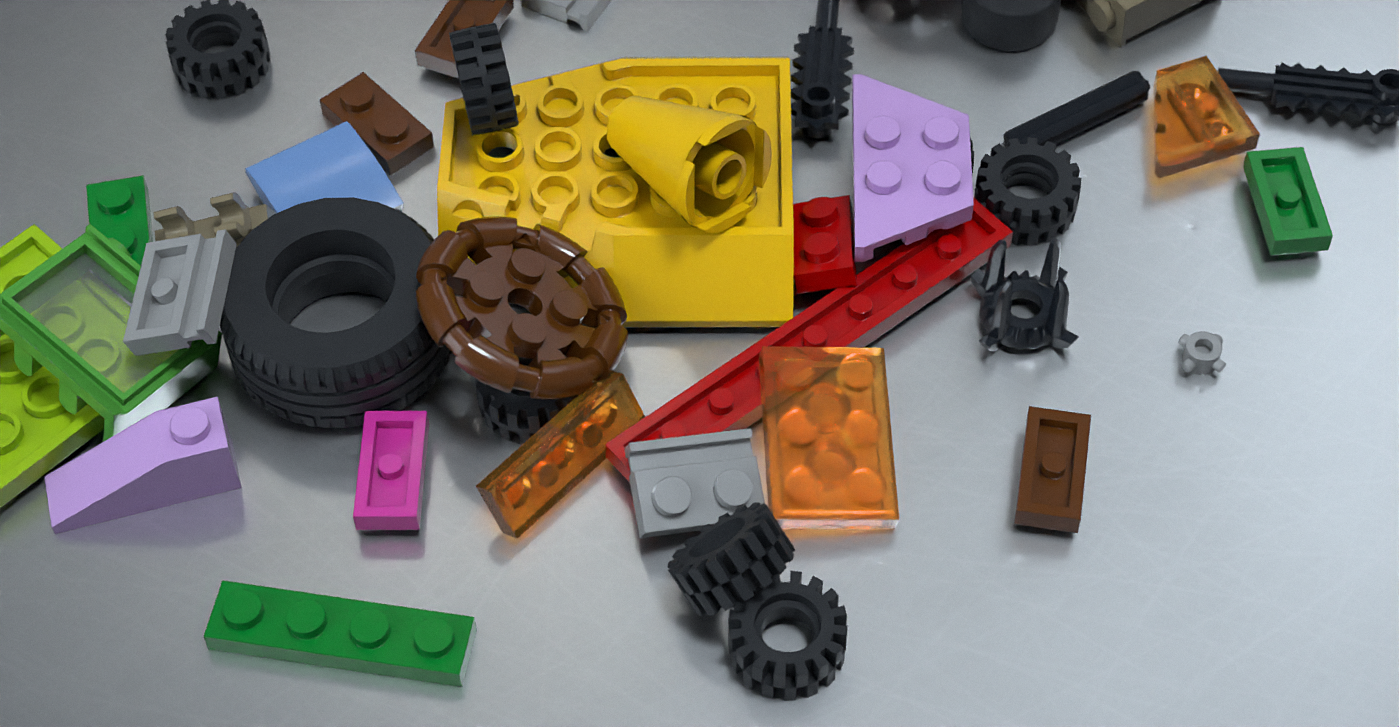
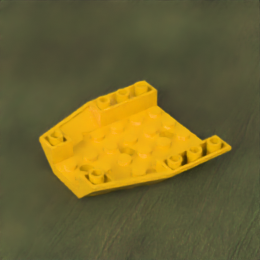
[437,56,794,327]

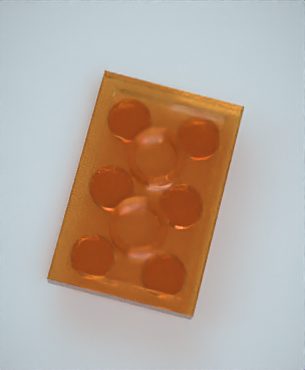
[759,346,899,529]

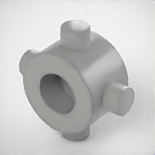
[1178,331,1226,375]

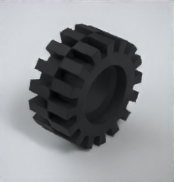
[667,502,795,616]
[728,571,848,701]

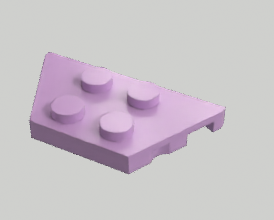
[852,74,974,262]

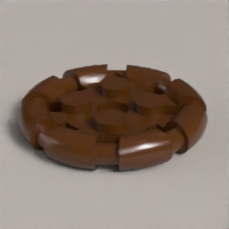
[416,216,628,399]

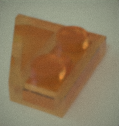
[1153,56,1260,179]

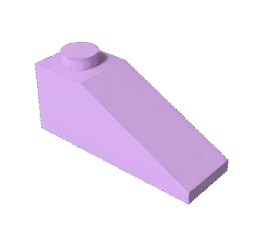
[44,397,242,534]

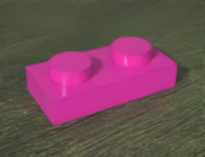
[353,411,430,530]

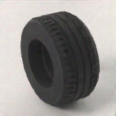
[220,197,452,428]

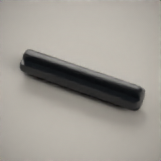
[1002,71,1151,148]

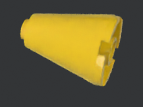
[607,96,772,233]

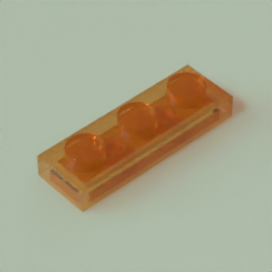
[476,371,645,539]

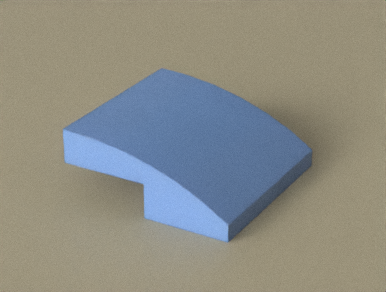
[245,121,404,213]

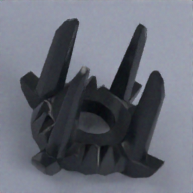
[970,238,1079,351]

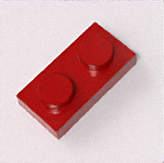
[793,195,857,294]

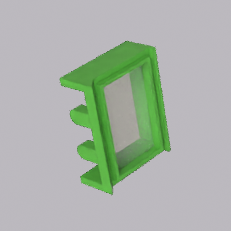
[0,224,222,442]

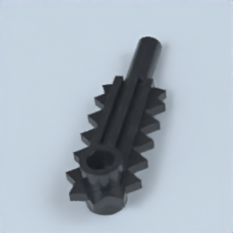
[791,0,854,138]
[1215,62,1399,124]

